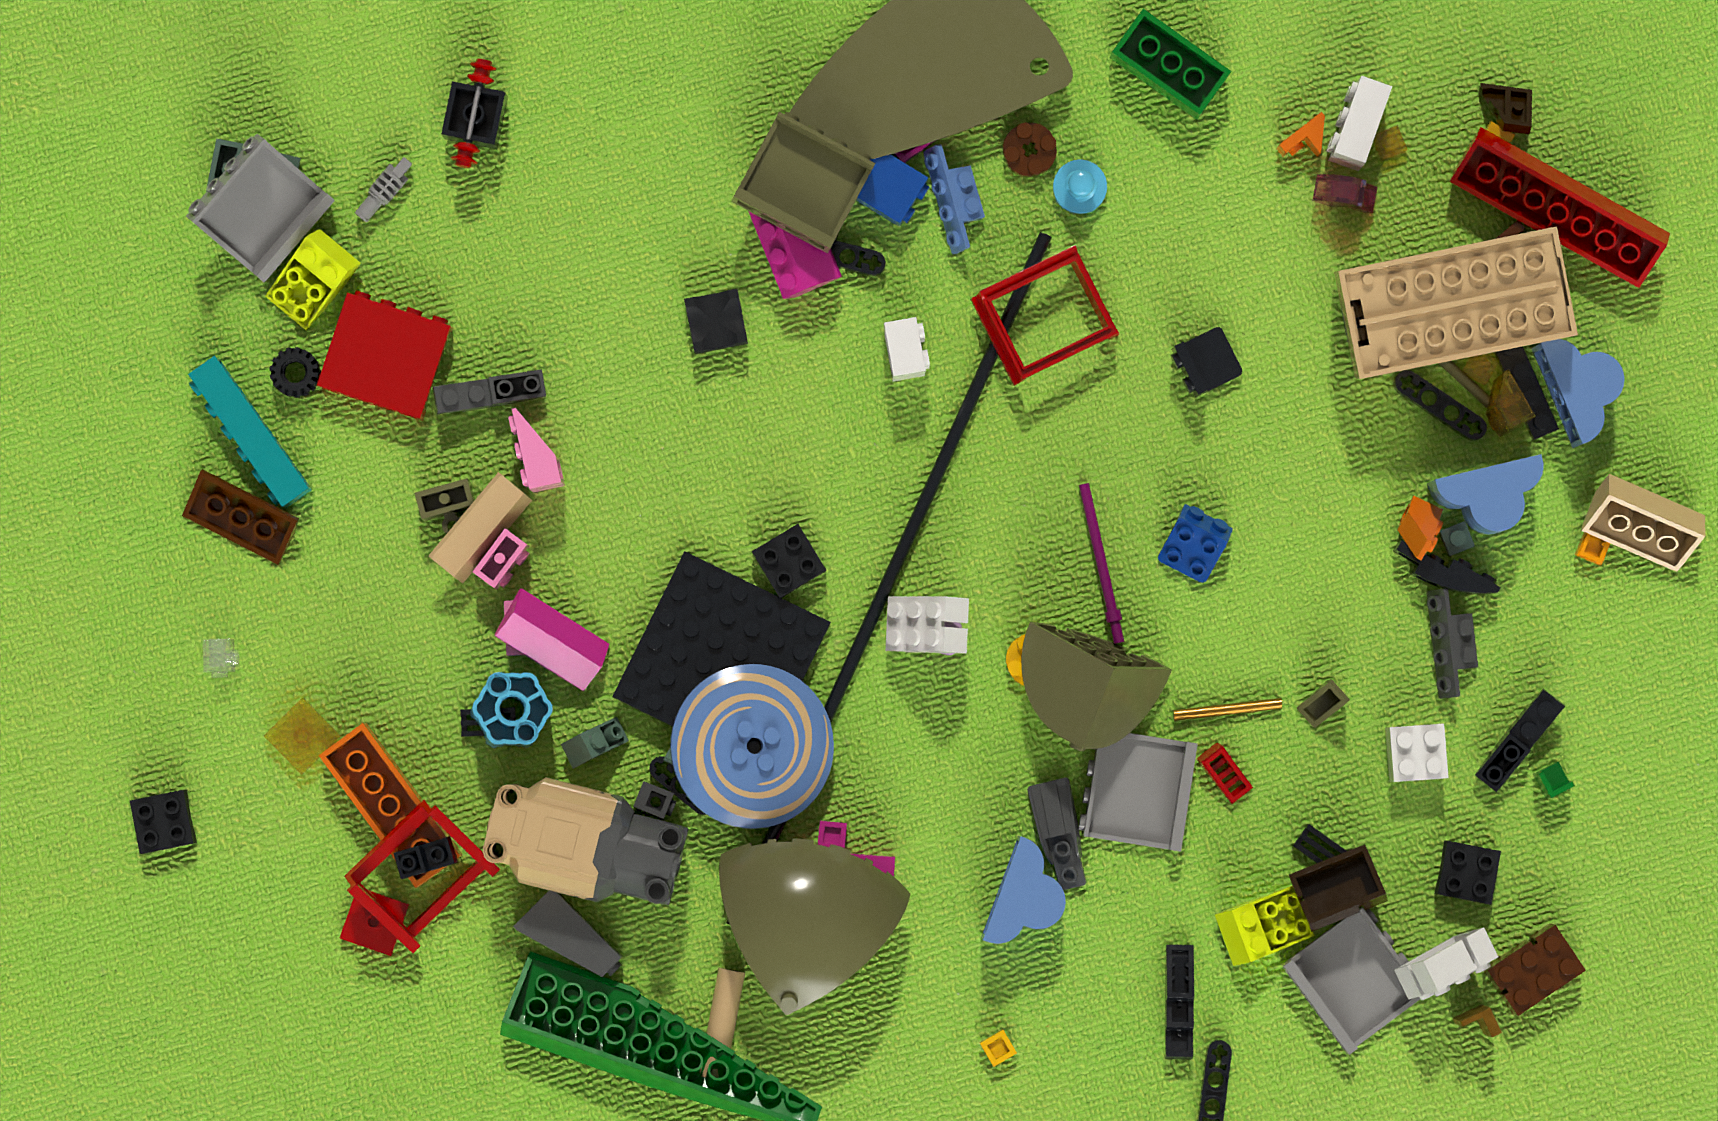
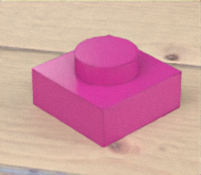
[818,821,847,848]

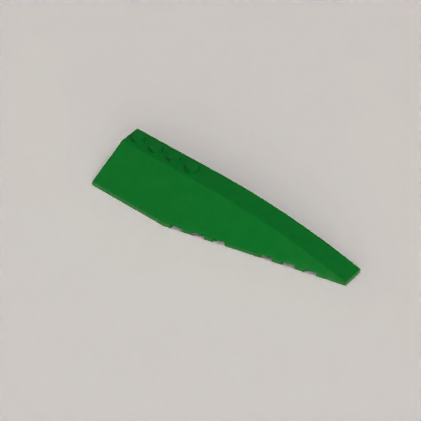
[500,951,822,1121]

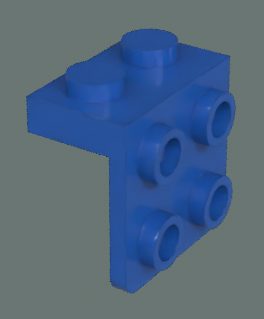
[1158,504,1233,583]

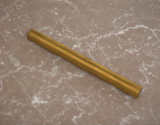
[1173,698,1282,721]

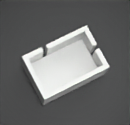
[1326,76,1392,171]
[885,596,969,653]
[1394,927,1498,1000]

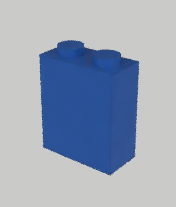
[856,154,930,227]

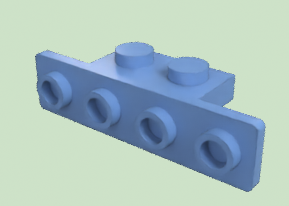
[924,144,985,254]

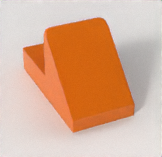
[1276,112,1325,157]

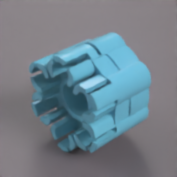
[470,672,553,748]

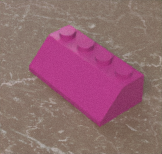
[748,211,842,299]

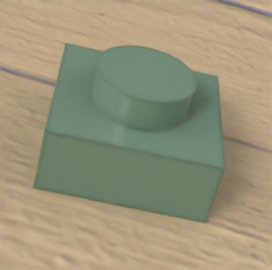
[1439,521,1475,557]

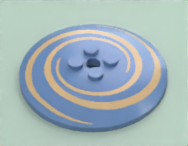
[670,664,834,828]

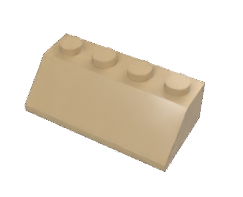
[1581,474,1706,572]

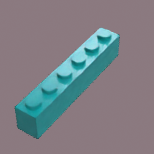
[188,355,312,508]

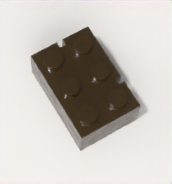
[1289,844,1388,932]

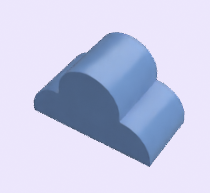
[1531,339,1624,448]
[1427,454,1544,535]
[981,835,1066,944]

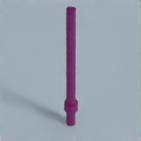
[1079,483,1125,644]

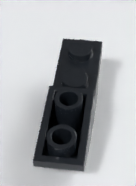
[1393,540,1501,594]
[1475,688,1565,792]

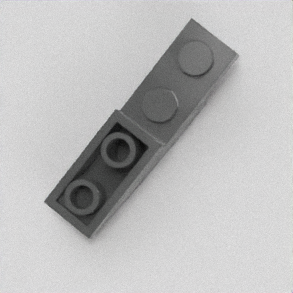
[432,369,546,415]

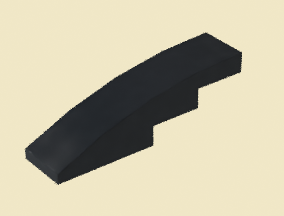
[1165,945,1194,1059]

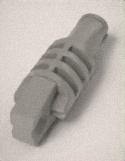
[354,157,412,223]

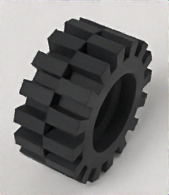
[269,347,321,398]

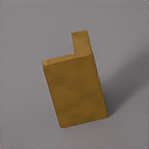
[1452,1004,1502,1037]

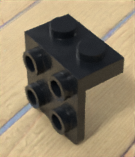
[1170,327,1243,398]

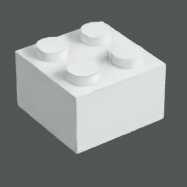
[883,317,930,382]
[1385,724,1448,782]

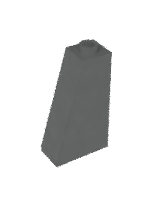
[513,890,623,977]

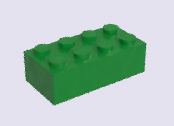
[1110,9,1231,120]

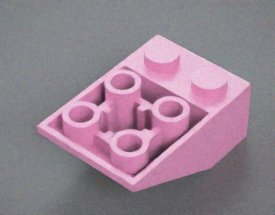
[508,408,565,493]

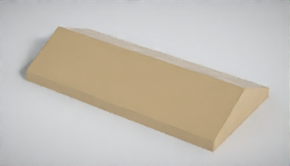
[429,472,532,583]

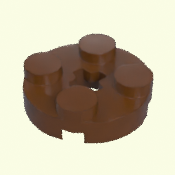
[1003,122,1057,178]

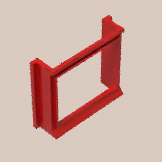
[970,245,1119,386]
[344,800,500,953]

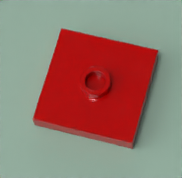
[340,890,410,956]

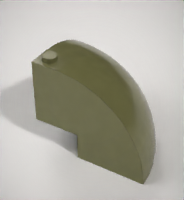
[719,839,910,1016]

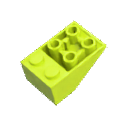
[265,229,361,330]
[1215,886,1314,966]

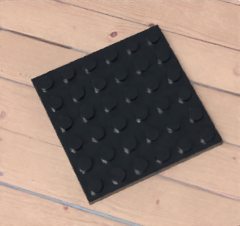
[612,551,831,754]

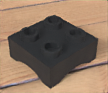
[684,289,748,354]
[752,524,826,598]
[130,790,197,854]
[1434,840,1501,905]

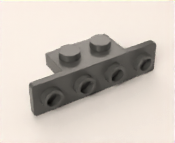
[1427,589,1478,699]

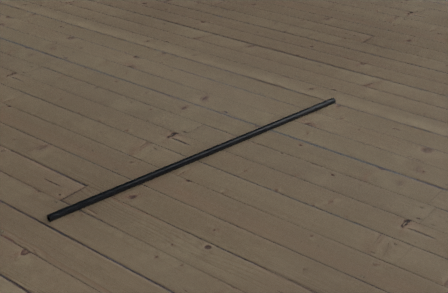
[726,232,1052,925]

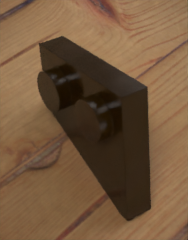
[1479,83,1532,134]

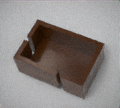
[1484,923,1586,1016]

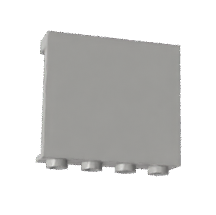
[186,134,335,282]
[1078,733,1198,852]
[1281,907,1420,1055]

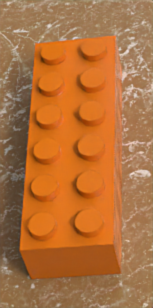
[318,723,463,888]

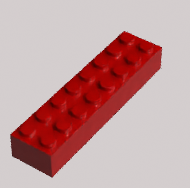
[1450,127,1670,288]

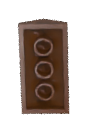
[182,469,299,565]

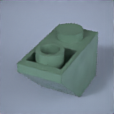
[561,717,629,769]

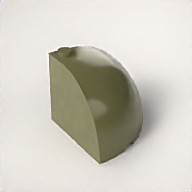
[1021,622,1172,751]

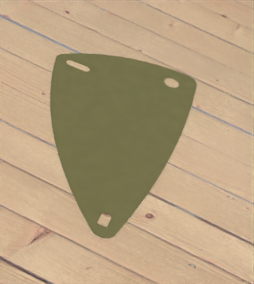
[789,0,1073,159]

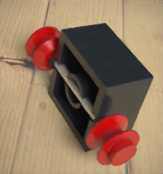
[441,58,508,168]

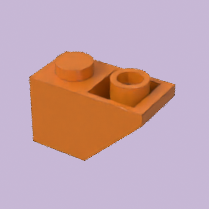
[1397,495,1443,560]

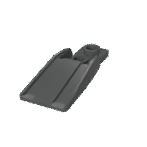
[1027,777,1087,890]

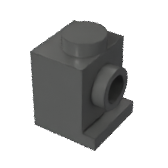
[633,781,676,820]

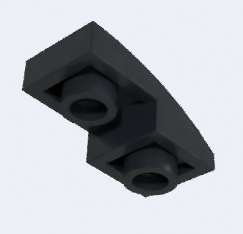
[393,836,458,879]

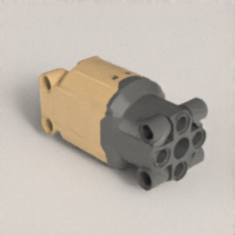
[483,777,688,905]

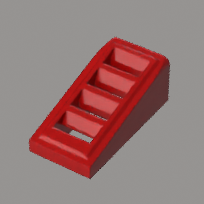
[1197,743,1253,804]

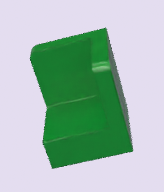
[1533,761,1575,798]

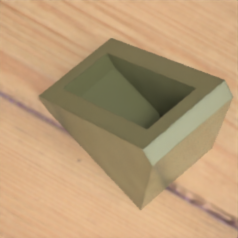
[1297,679,1350,728]

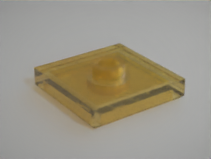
[264,697,341,775]

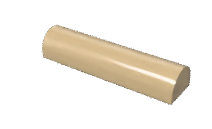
[702,967,745,1078]

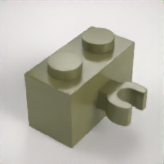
[414,478,475,534]

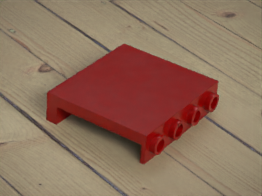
[317,290,453,421]

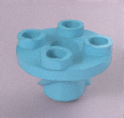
[1053,160,1107,214]

